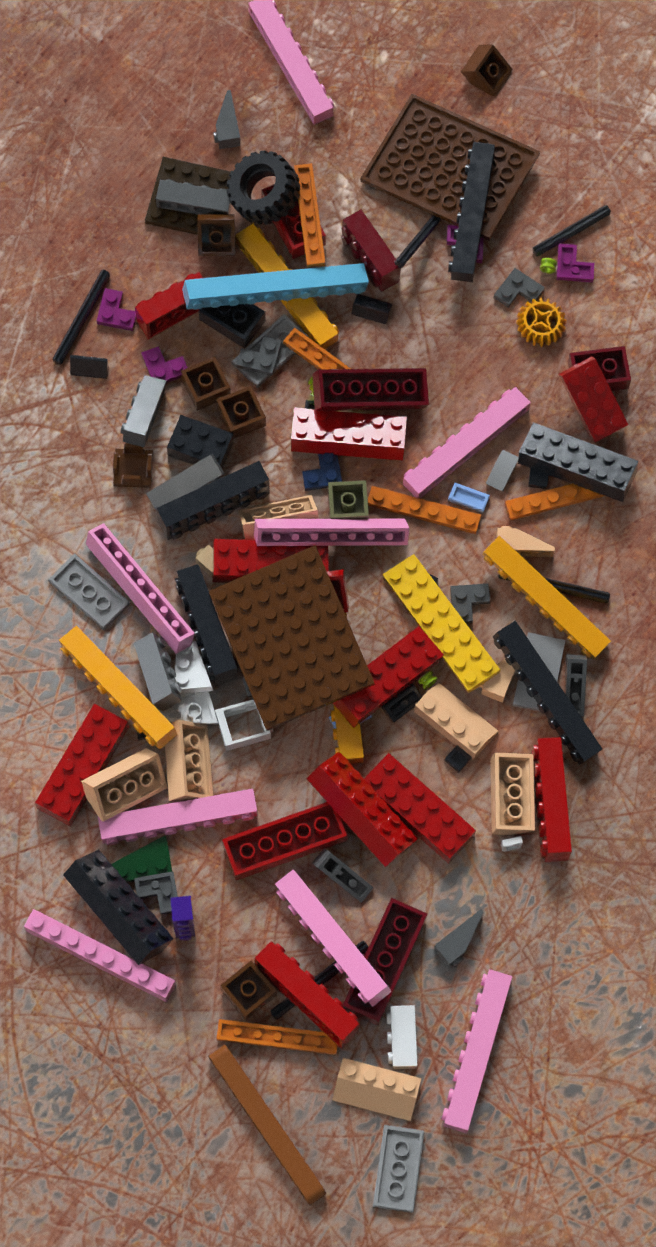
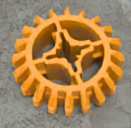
[516,297,566,347]

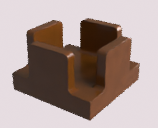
[113,443,153,488]

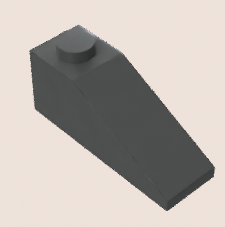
[213,90,241,150]
[565,654,587,716]
[312,848,374,903]
[434,909,483,968]

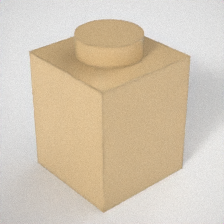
[195,545,213,577]

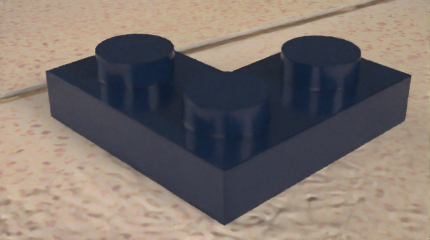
[302,453,342,491]

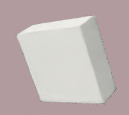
[501,836,523,852]

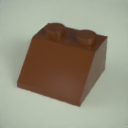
[461,44,513,96]

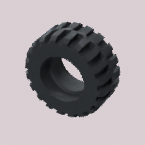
[227,150,300,225]

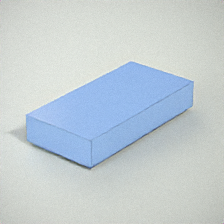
[448,483,490,514]

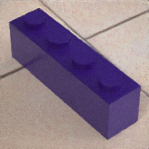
[171,896,195,941]

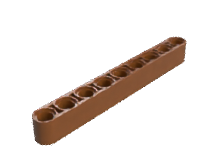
[208,1044,327,1205]

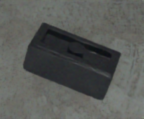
[351,294,393,324]
[70,355,109,379]
[381,684,422,723]

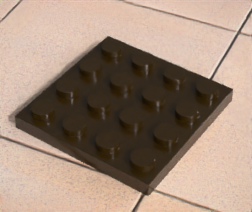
[145,157,231,235]

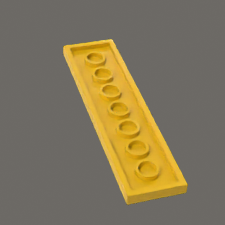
[382,554,501,693]

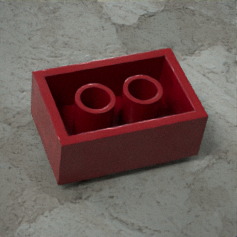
[568,346,631,391]

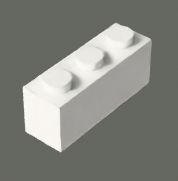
[386,1005,417,1070]

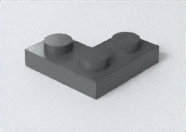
[493,268,545,308]
[236,336,282,376]
[450,583,490,624]
[134,871,178,915]

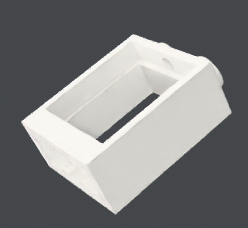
[215,699,273,751]

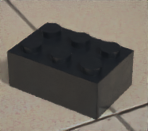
[199,303,266,349]
[167,415,234,469]

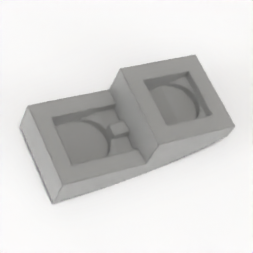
[486,450,518,491]

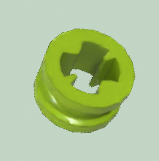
[540,258,557,273]
[418,671,438,690]

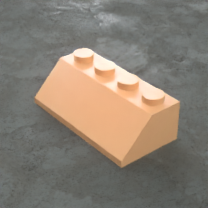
[238,495,319,540]
[414,683,498,760]
[165,720,213,802]
[82,748,168,821]
[490,753,535,835]
[332,1058,421,1121]

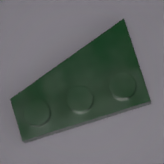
[111,835,172,882]

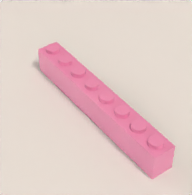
[248,0,335,125]
[403,387,531,498]
[254,519,409,546]
[86,523,195,654]
[98,789,257,845]
[275,869,391,1007]
[24,909,176,1002]
[441,969,512,1133]

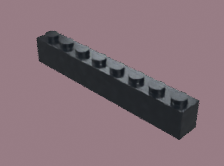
[448,142,495,283]
[493,620,603,765]

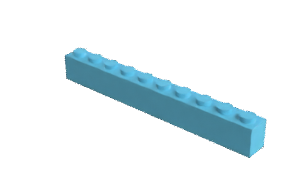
[182,263,369,309]

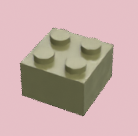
[328,480,369,519]

